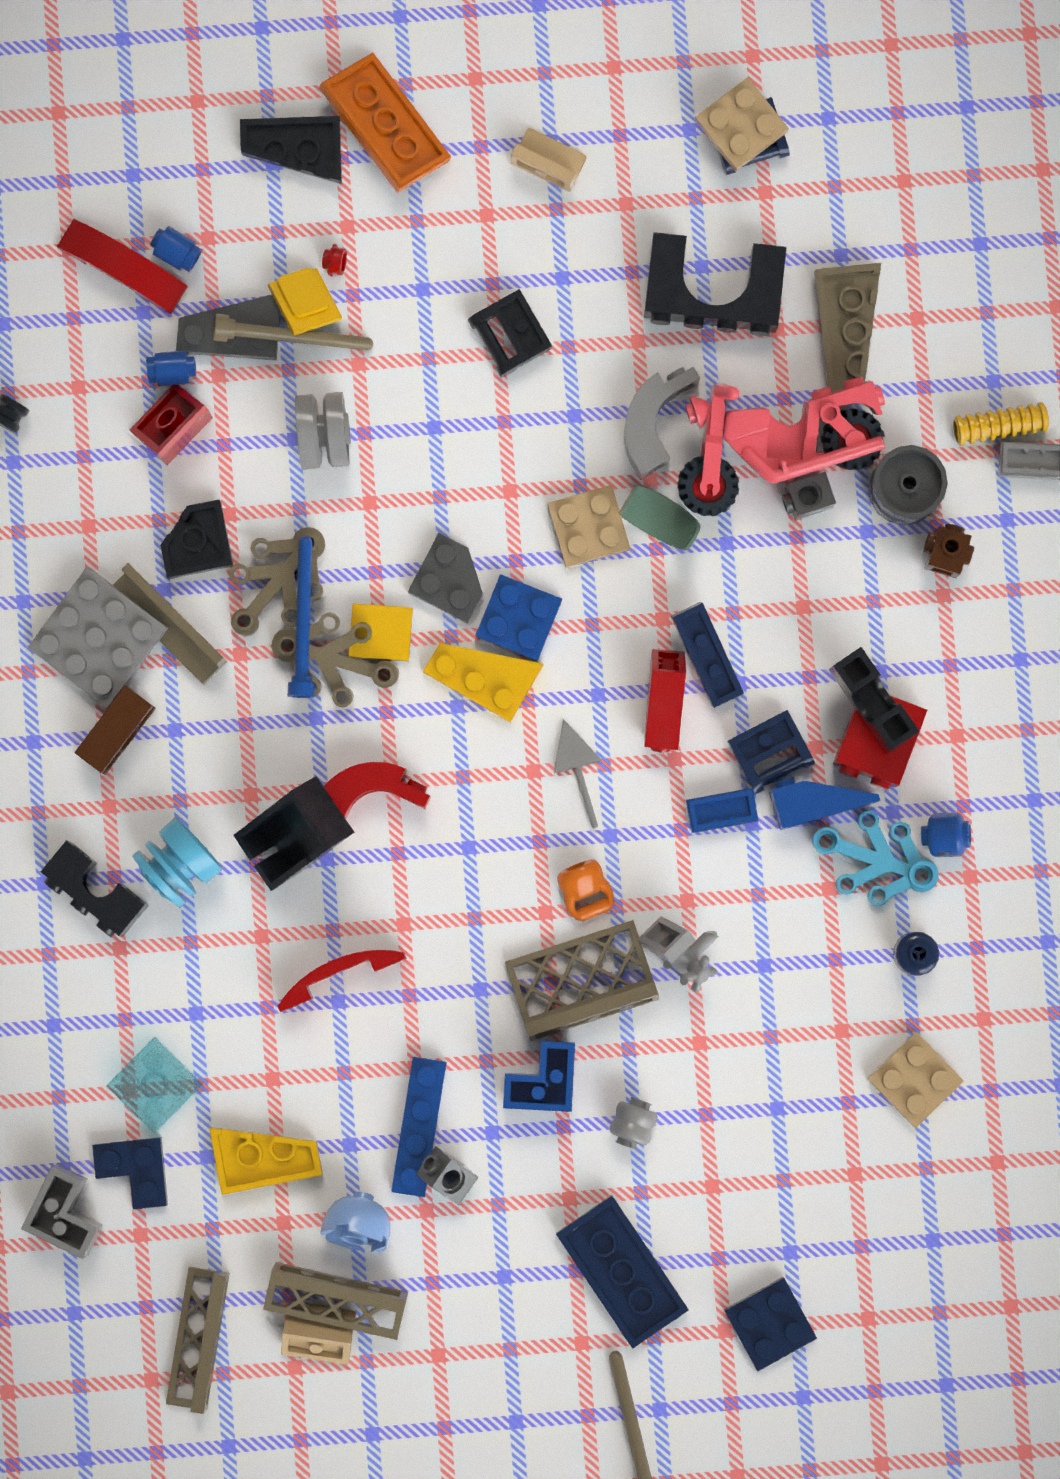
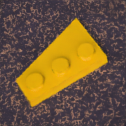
[423,643,544,723]
[209,1127,323,1195]

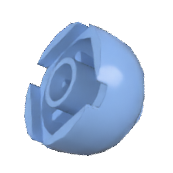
[320,1192,391,1252]

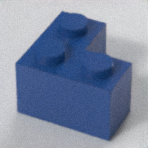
[503,1040,575,1112]

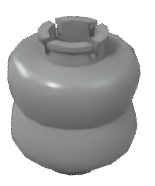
[609,1097,658,1149]

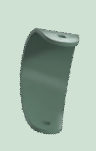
[619,484,700,551]

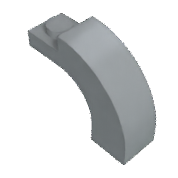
[624,366,700,480]

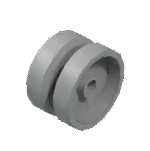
[295,392,351,470]

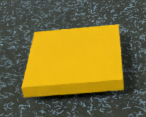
[268,268,342,336]
[348,603,413,662]

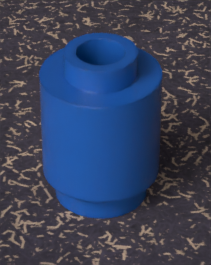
[150,226,202,272]
[146,350,196,386]

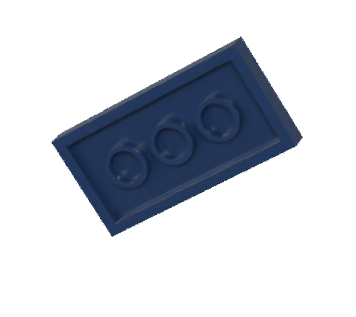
[556,1195,689,1349]

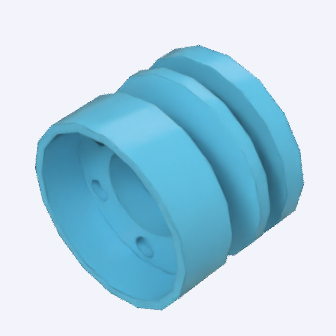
[132,817,223,908]

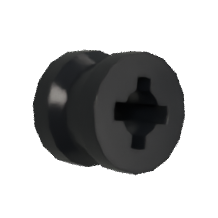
[0,394,30,434]

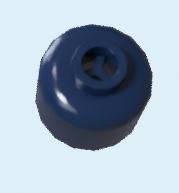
[893,932,940,976]

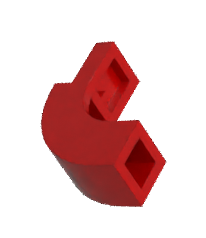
[324,762,431,819]

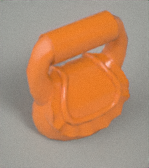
[557,859,614,922]

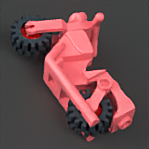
[677,376,885,517]

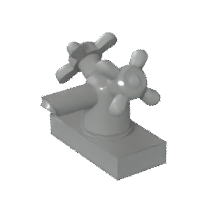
[637,916,719,992]

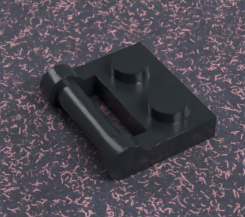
[468,289,553,378]

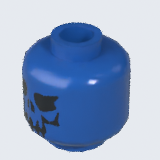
[921,813,971,857]

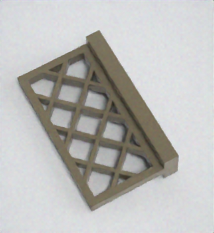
[505,920,659,1042]

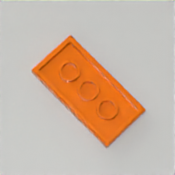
[319,52,451,193]

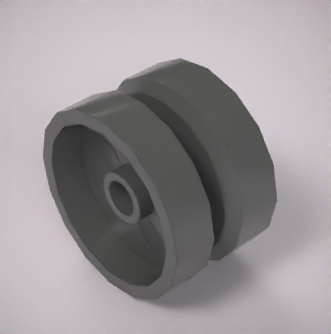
[868,445,948,525]

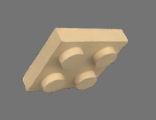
[695,77,789,172]
[547,485,631,568]
[867,1032,964,1128]

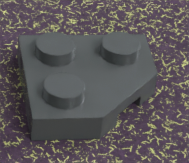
[408,532,483,624]

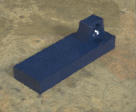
[670,602,744,708]

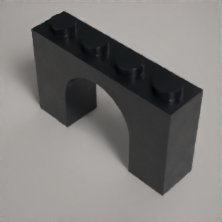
[644,232,787,336]

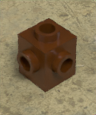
[923,524,974,578]

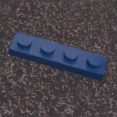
[391,1056,447,1198]

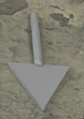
[554,719,602,828]

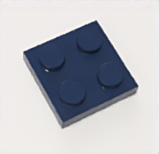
[724,1277,817,1372]

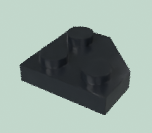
[160,499,234,579]

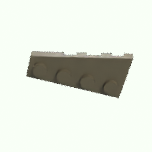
[814,263,882,392]

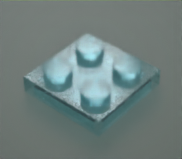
[106,1037,204,1134]

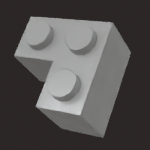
[21,1164,103,1259]

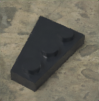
[240,116,342,184]

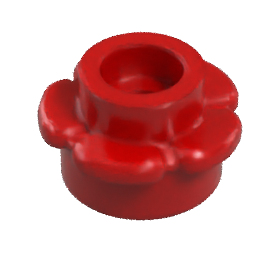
[322,244,347,277]

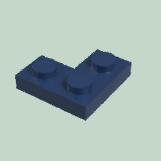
[92,1137,168,1210]

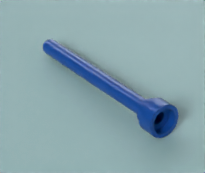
[287,536,315,698]

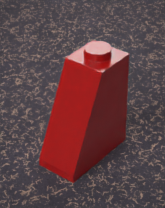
[644,649,686,753]

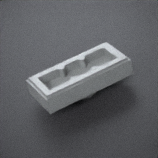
[998,442,1060,479]

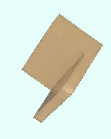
[511,128,587,192]
[281,1301,356,1365]

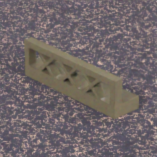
[113,563,227,685]
[263,1262,408,1340]
[166,1267,230,1414]

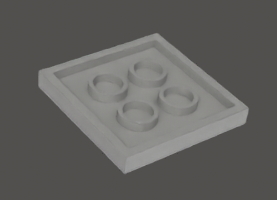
[27,567,169,708]

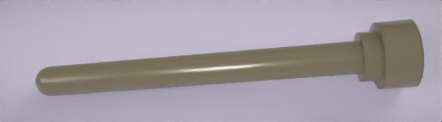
[213,314,374,351]
[609,1351,652,1479]

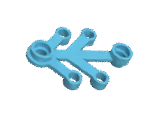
[812,811,939,906]

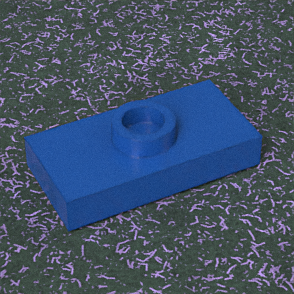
[686,788,759,833]

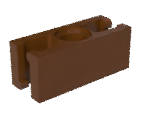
[74,685,156,775]

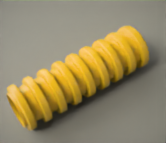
[953,402,1049,446]

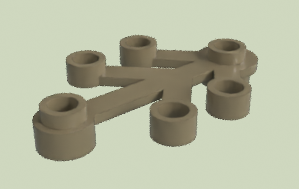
[229,527,325,636]
[271,612,399,707]

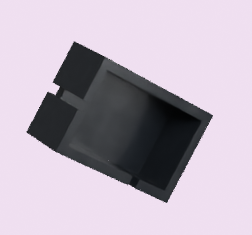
[233,776,355,891]

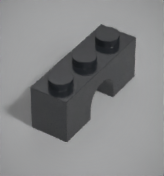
[829,647,920,754]
[40,840,149,938]

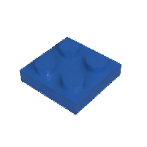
[475,574,562,662]

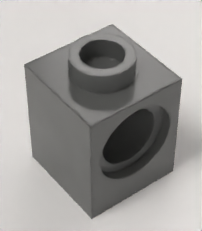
[782,471,836,521]
[416,1146,479,1205]

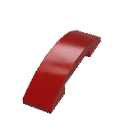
[56,219,188,315]
[277,950,407,1012]

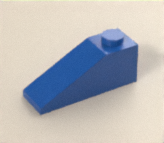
[769,777,881,831]

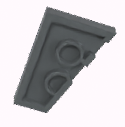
[176,294,281,360]

